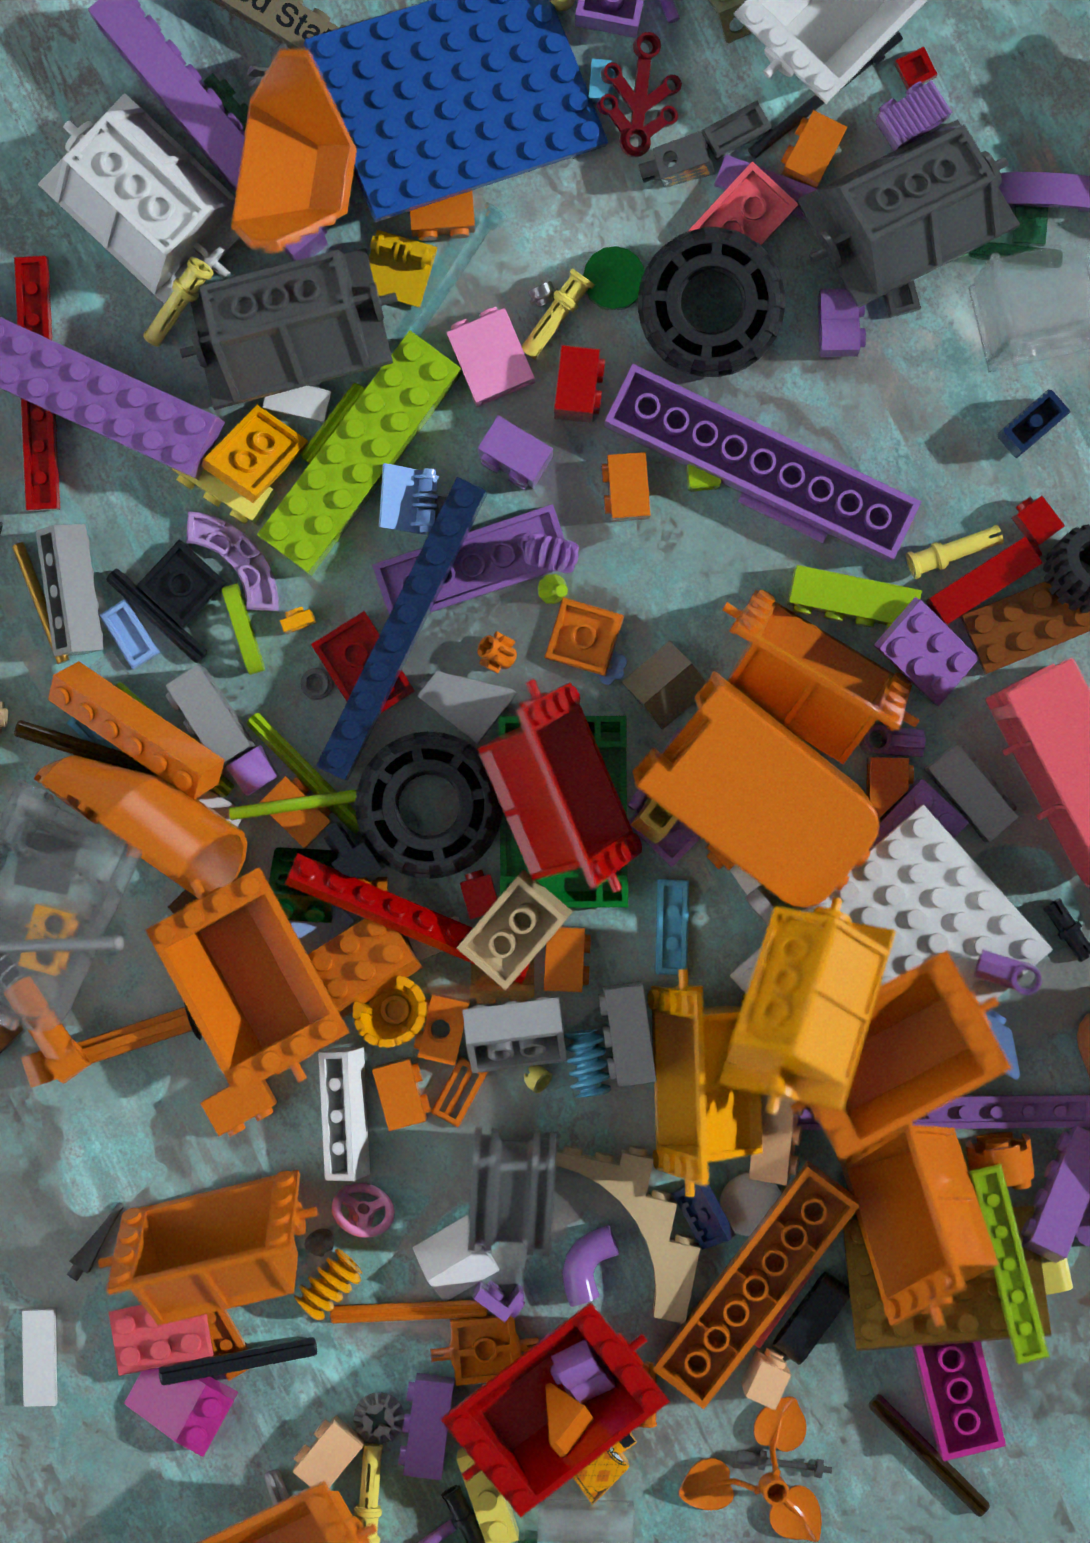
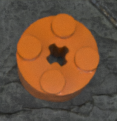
[966,1132,1035,1190]

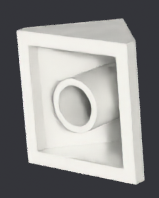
[412,1215,499,1301]

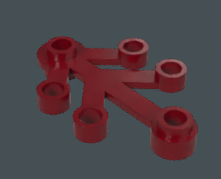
[597,32,682,158]

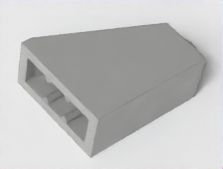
[417,671,517,744]

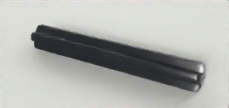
[106,569,207,663]

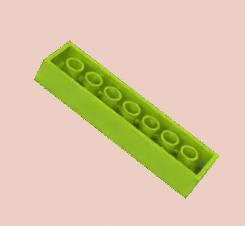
[257,330,462,576]

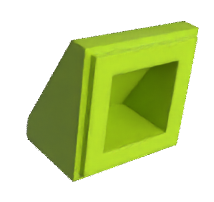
[686,464,722,492]

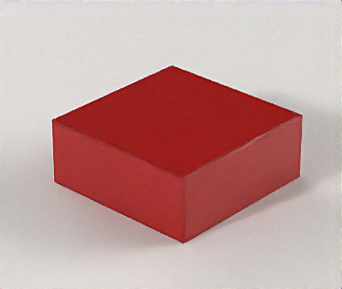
[894,46,938,90]

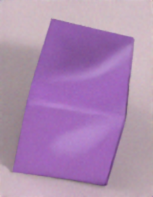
[226,745,278,796]

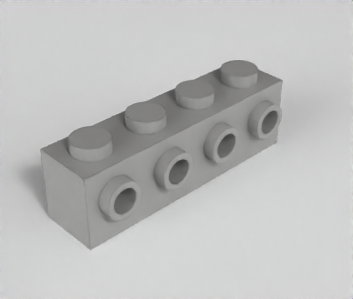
[36,524,104,657]

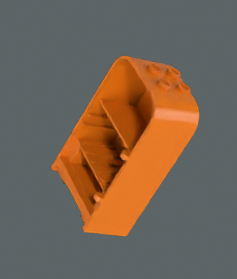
[632,671,879,908]

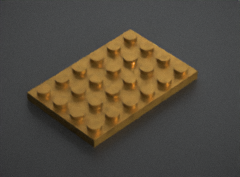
[843,1206,1052,1351]

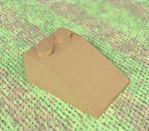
[457,870,573,990]

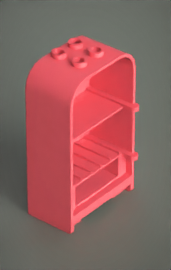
[985,658,1090,889]

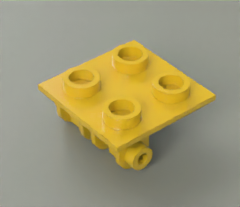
[369,229,438,308]

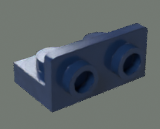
[672,1183,736,1250]

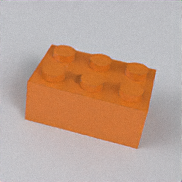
[308,918,423,1018]

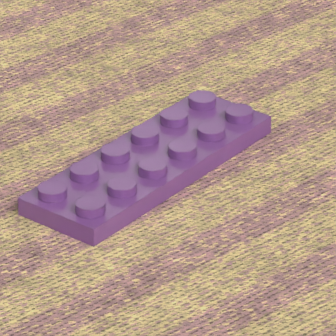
[372,504,565,615]

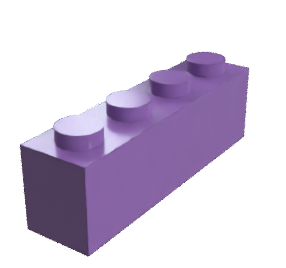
[1021,1126,1090,1263]

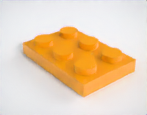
[201,404,308,503]

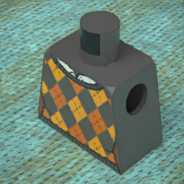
[638,131,715,187]

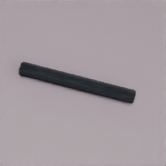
[158,1337,317,1386]

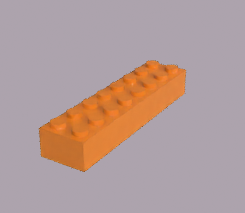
[652,1160,860,1409]

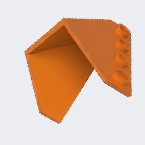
[231,49,357,253]

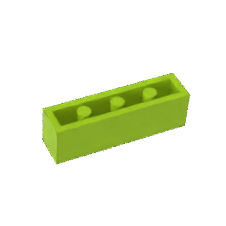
[786,565,922,630]

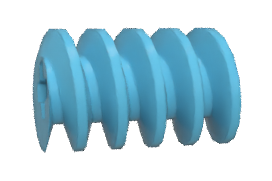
[564,1029,611,1098]

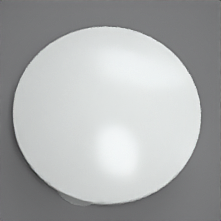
[719,1172,781,1236]

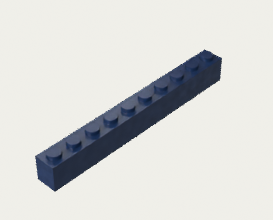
[316,477,487,781]

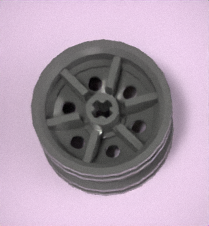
[468,1127,556,1256]

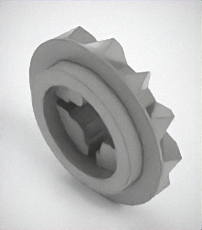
[353,1392,404,1445]

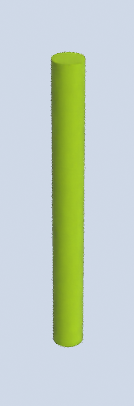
[229,789,356,820]

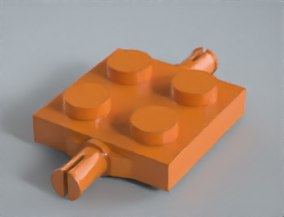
[430,1315,539,1386]

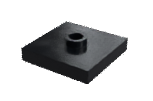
[136,539,227,629]

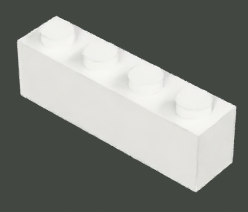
[318,1047,370,1181]

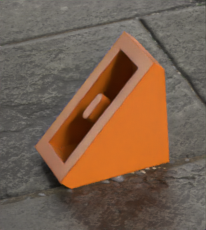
[545,1383,594,1457]

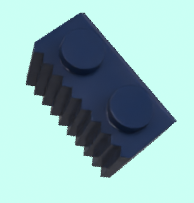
[997,390,1070,458]

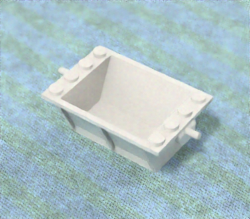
[734,0,928,104]
[38,93,241,304]

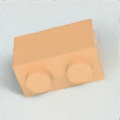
[741,1348,791,1410]
[293,1415,365,1488]

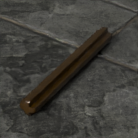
[14,720,160,777]
[868,1394,990,1517]

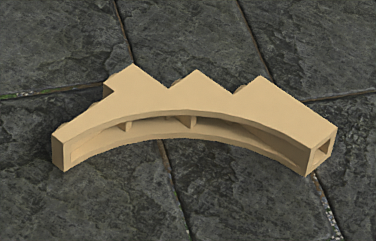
[555,1145,701,1324]

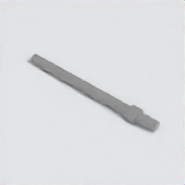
[0,936,124,956]

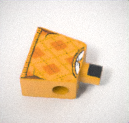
[573,1433,637,1504]

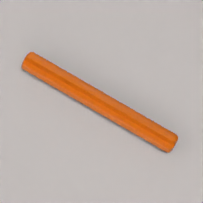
[330,1300,488,1324]

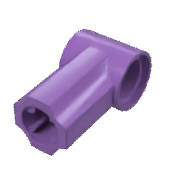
[859,725,926,757]
[974,949,1042,995]

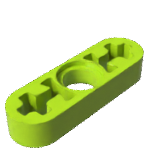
[222,583,265,675]

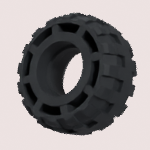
[638,227,785,377]
[355,731,503,879]

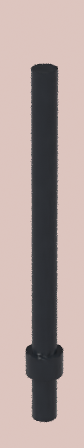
[748,31,903,159]

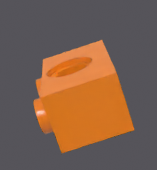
[414,993,470,1066]

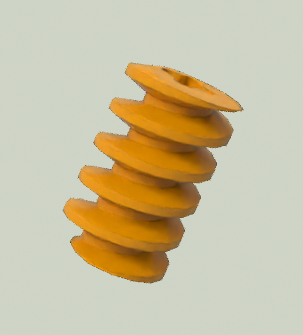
[294,1248,362,1321]

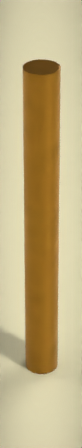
[12,542,69,664]

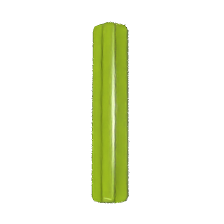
[301,382,365,464]

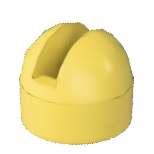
[524,1065,552,1093]

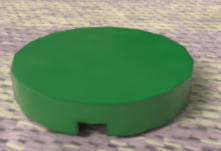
[583,246,645,310]

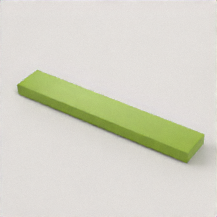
[968,1164,1049,1364]

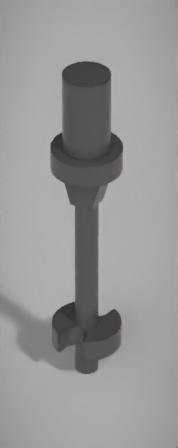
[736,1450,832,1478]

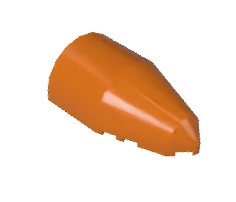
[33,755,248,898]

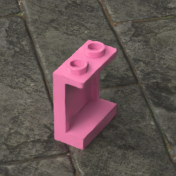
[446,307,535,407]

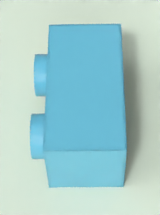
[588,58,615,105]

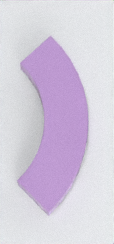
[186,511,279,612]

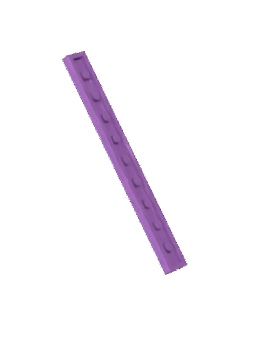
[797,1094,1090,1130]

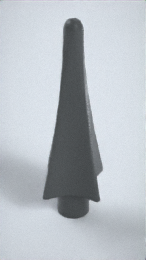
[67,1202,124,1281]

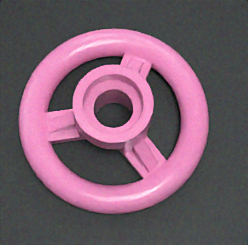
[332,1183,395,1238]

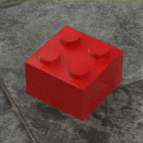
[554,345,605,423]

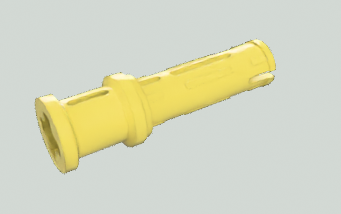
[143,257,214,347]
[521,268,595,360]
[906,525,1004,579]
[354,1443,383,1543]

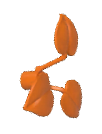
[678,1396,822,1542]

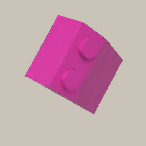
[124,1368,238,1457]

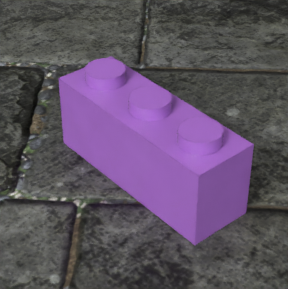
[398,1373,454,1480]

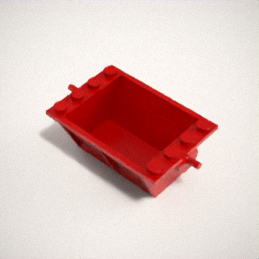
[477,679,642,892]
[441,1302,670,1518]

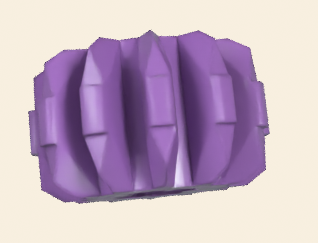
[524,533,579,574]

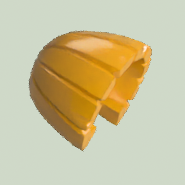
[353,976,427,1048]

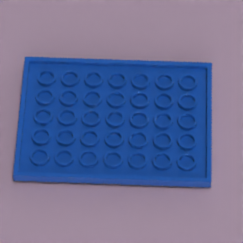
[304,0,609,223]

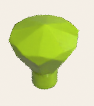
[538,574,568,604]

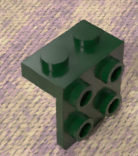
[269,847,337,923]

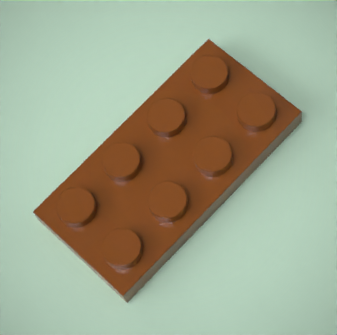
[960,581,1090,674]

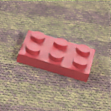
[688,161,799,246]
[108,1305,214,1376]

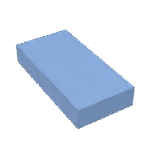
[99,599,160,670]

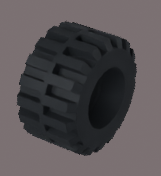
[1043,524,1090,613]

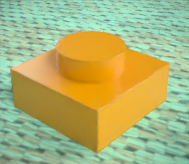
[280,607,316,634]

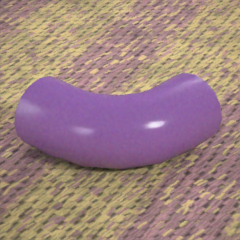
[562,1225,619,1307]

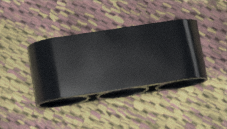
[772,1271,850,1365]

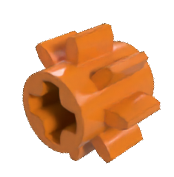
[477,631,517,674]

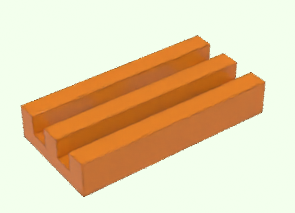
[430,1056,488,1127]

